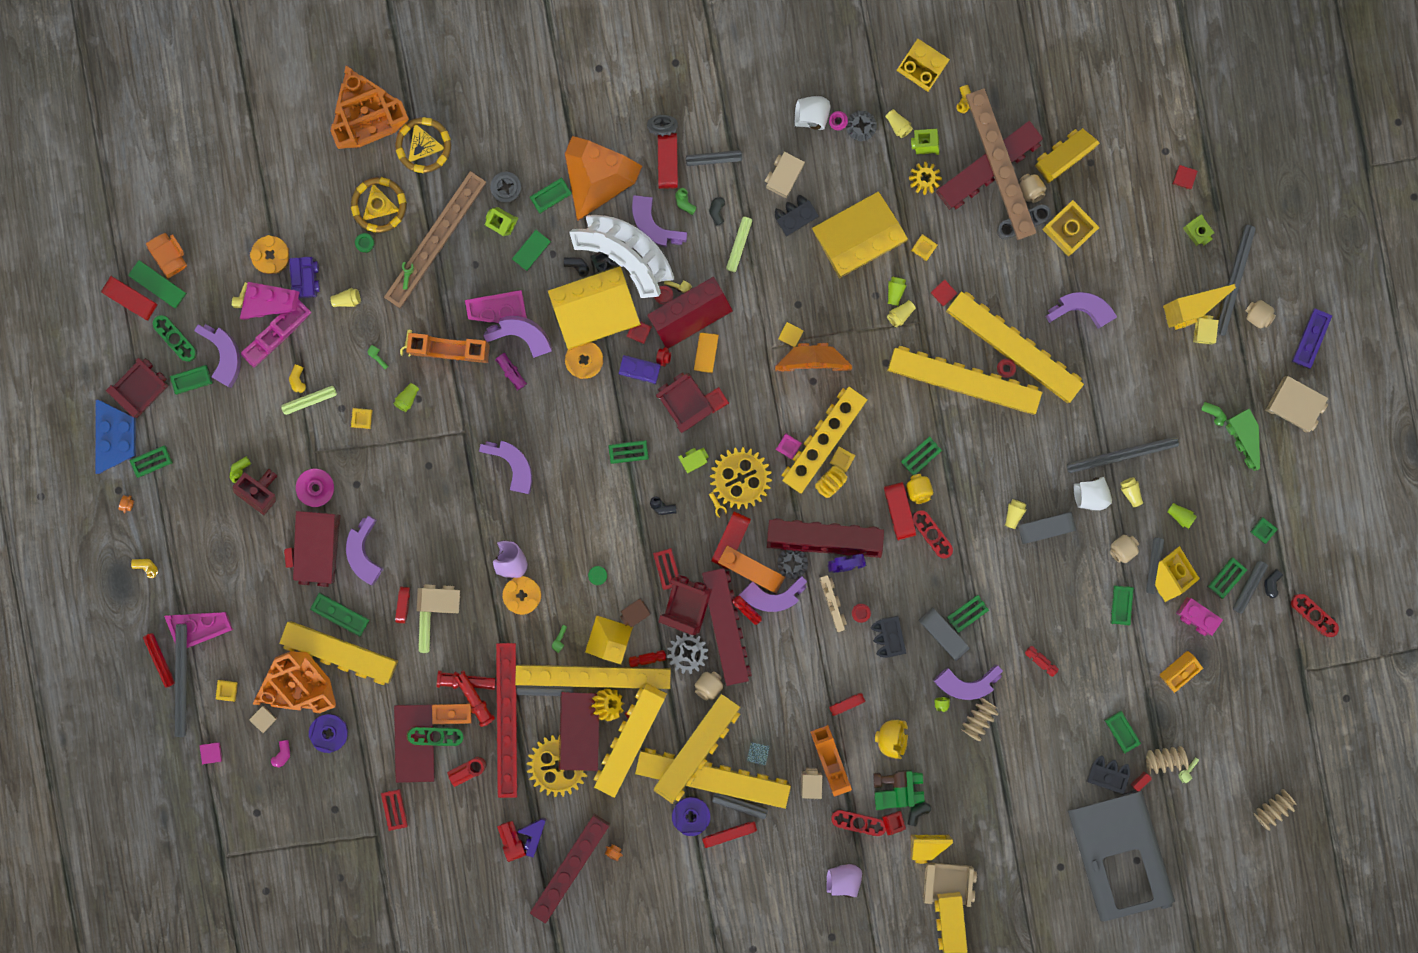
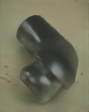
[709,197,725,227]
[907,802,931,826]

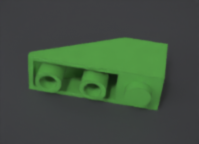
[1226,409,1260,471]

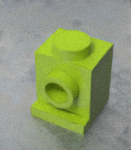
[911,129,940,155]
[485,207,519,236]
[1183,214,1214,246]
[678,447,709,474]

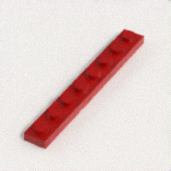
[496,643,517,798]

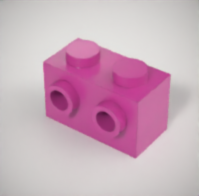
[1176,597,1223,636]

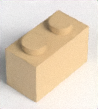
[765,151,805,198]
[417,585,460,613]
[801,768,822,799]

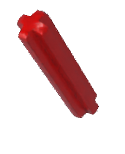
[143,633,175,688]

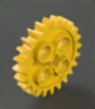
[710,447,772,509]
[527,735,588,797]

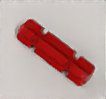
[732,596,762,625]
[1025,646,1059,677]
[629,650,666,667]

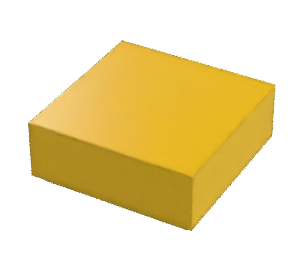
[911,234,938,261]
[778,322,803,348]
[351,408,373,429]
[830,447,855,472]
[215,680,238,702]

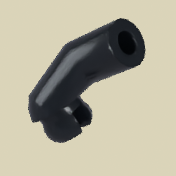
[564,257,589,277]
[650,496,677,515]
[1264,569,1283,598]

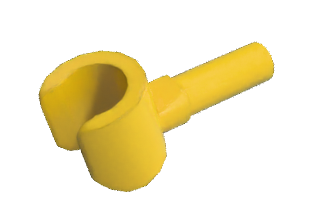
[709,492,727,517]

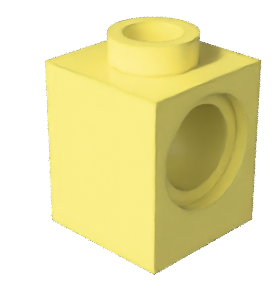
[1193,315,1219,345]

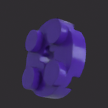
[827,554,867,573]
[309,714,348,753]
[672,797,710,836]

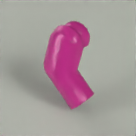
[271,740,290,767]

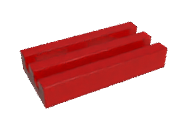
[653,548,679,590]
[381,789,408,831]

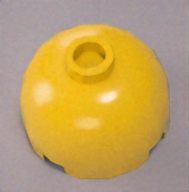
[875,720,908,759]

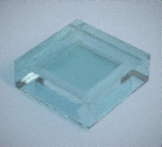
[747,742,770,766]

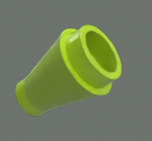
[887,277,907,306]
[393,383,419,412]
[1167,503,1197,529]

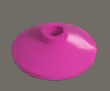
[296,469,334,507]

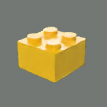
[1042,200,1099,257]

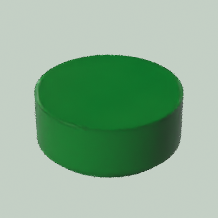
[355,233,375,253]
[588,566,608,585]

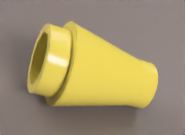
[886,109,913,138]
[331,288,361,307]
[887,300,916,327]
[1120,477,1143,507]
[1005,499,1027,529]

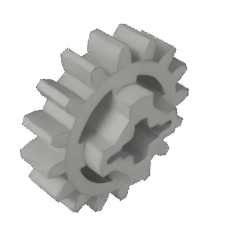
[667,632,708,674]

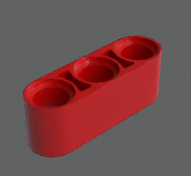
[658,133,678,189]
[101,276,158,321]
[884,482,916,540]
[711,511,751,569]

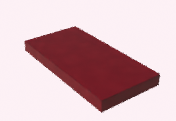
[559,692,599,771]
[394,704,435,783]

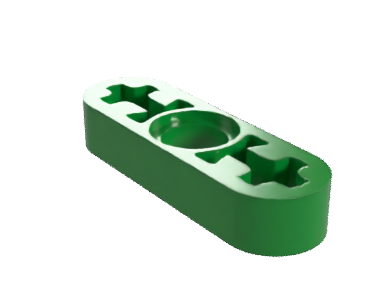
[153,315,197,362]
[407,727,463,746]

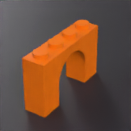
[406,333,490,363]

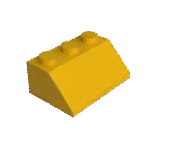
[1035,128,1100,184]

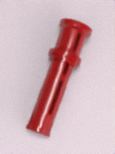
[437,670,496,690]
[454,670,495,727]

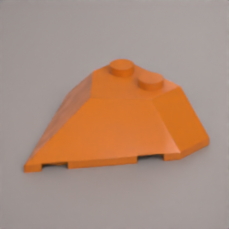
[330,66,409,149]
[565,136,642,221]
[775,343,852,371]
[253,651,336,713]

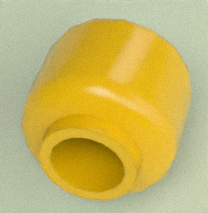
[906,474,934,504]

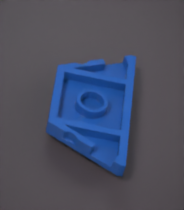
[95,400,136,474]

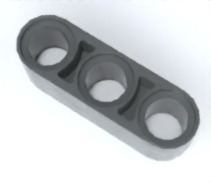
[997,205,1051,240]
[1018,512,1076,544]
[918,607,970,661]

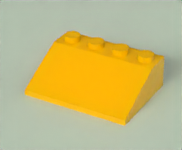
[812,191,908,279]
[548,266,641,349]
[1163,284,1236,330]

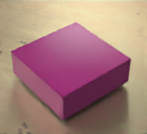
[776,434,802,460]
[200,742,222,764]

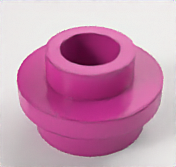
[829,111,848,131]

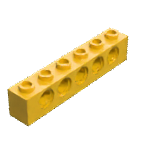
[781,387,868,494]

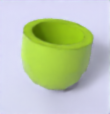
[934,697,950,712]

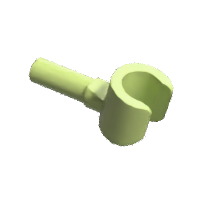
[1178,757,1199,783]

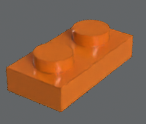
[432,704,472,724]

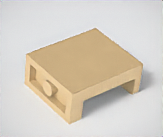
[1265,376,1328,432]
[923,862,977,907]

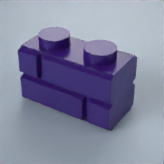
[289,257,320,298]
[619,355,661,384]

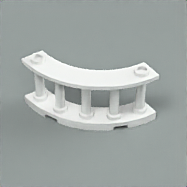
[570,215,674,298]

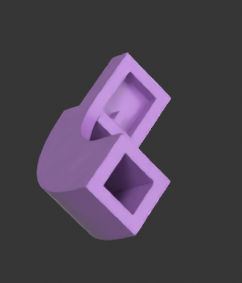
[632,195,687,248]
[1045,292,1117,328]
[484,316,552,358]
[194,324,241,388]
[479,441,533,494]
[346,516,384,585]
[739,576,807,612]
[933,665,1003,700]

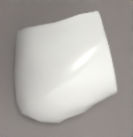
[795,96,831,130]
[1074,477,1112,511]

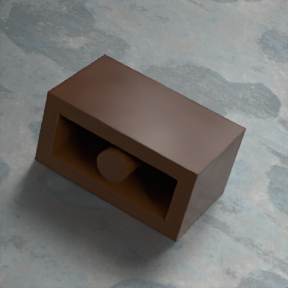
[620,598,651,627]

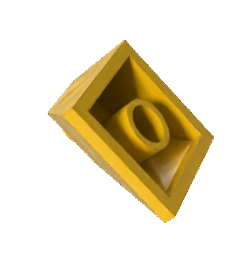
[1155,546,1200,602]
[585,615,633,664]
[911,834,953,864]

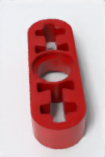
[912,511,953,558]
[1291,594,1339,637]
[831,809,886,836]
[702,821,757,848]

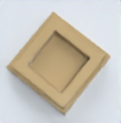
[250,706,277,733]

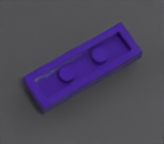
[1291,308,1332,369]

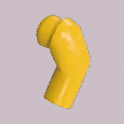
[956,85,971,113]
[289,364,306,393]
[131,559,158,578]

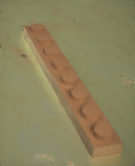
[966,88,1036,240]
[384,171,487,309]

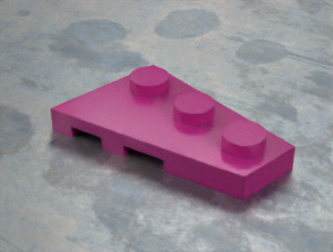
[240,282,300,320]
[465,290,527,323]
[164,612,233,648]

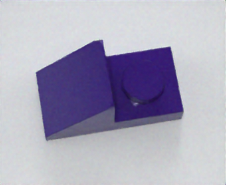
[518,818,546,857]

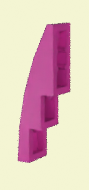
[241,299,311,368]

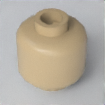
[1019,174,1046,203]
[1246,300,1276,329]
[1110,535,1139,563]
[695,671,723,701]

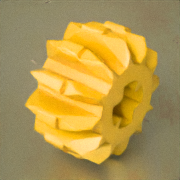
[909,162,942,195]
[815,466,847,498]
[592,688,625,721]

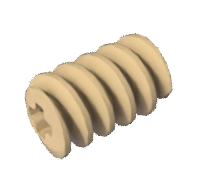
[961,697,998,741]
[1146,746,1188,775]
[1253,789,1297,831]

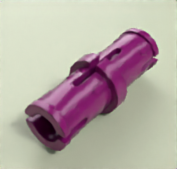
[495,353,527,391]

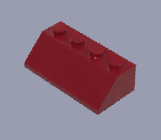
[647,276,733,349]

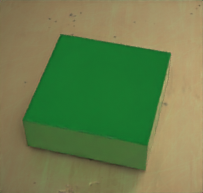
[1250,517,1278,544]

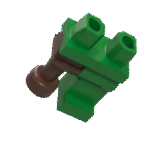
[873,770,925,810]

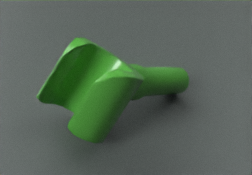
[402,262,414,290]
[367,345,389,369]
[552,625,567,653]

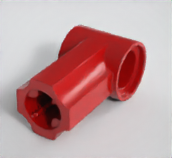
[447,757,486,787]
[497,821,527,862]

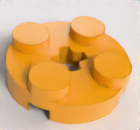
[250,235,290,274]
[565,342,603,379]
[503,576,541,615]

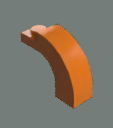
[718,546,785,594]
[810,725,852,797]

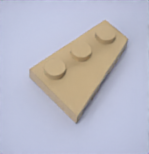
[819,575,847,632]

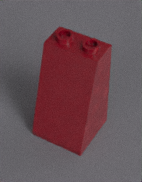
[293,511,341,587]

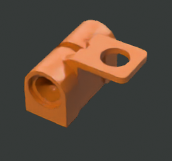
[146,233,187,279]

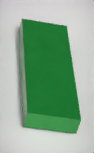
[128,260,187,309]
[310,593,370,637]

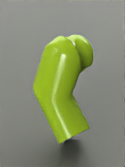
[229,456,251,483]

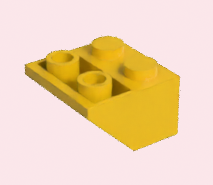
[896,39,950,92]

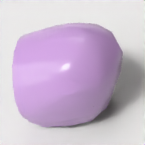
[493,541,528,578]
[827,864,862,898]

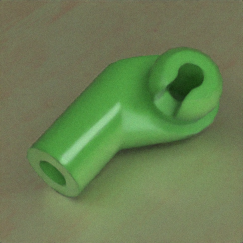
[675,188,697,215]
[1202,402,1227,426]

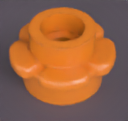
[118,495,134,514]
[604,844,623,861]

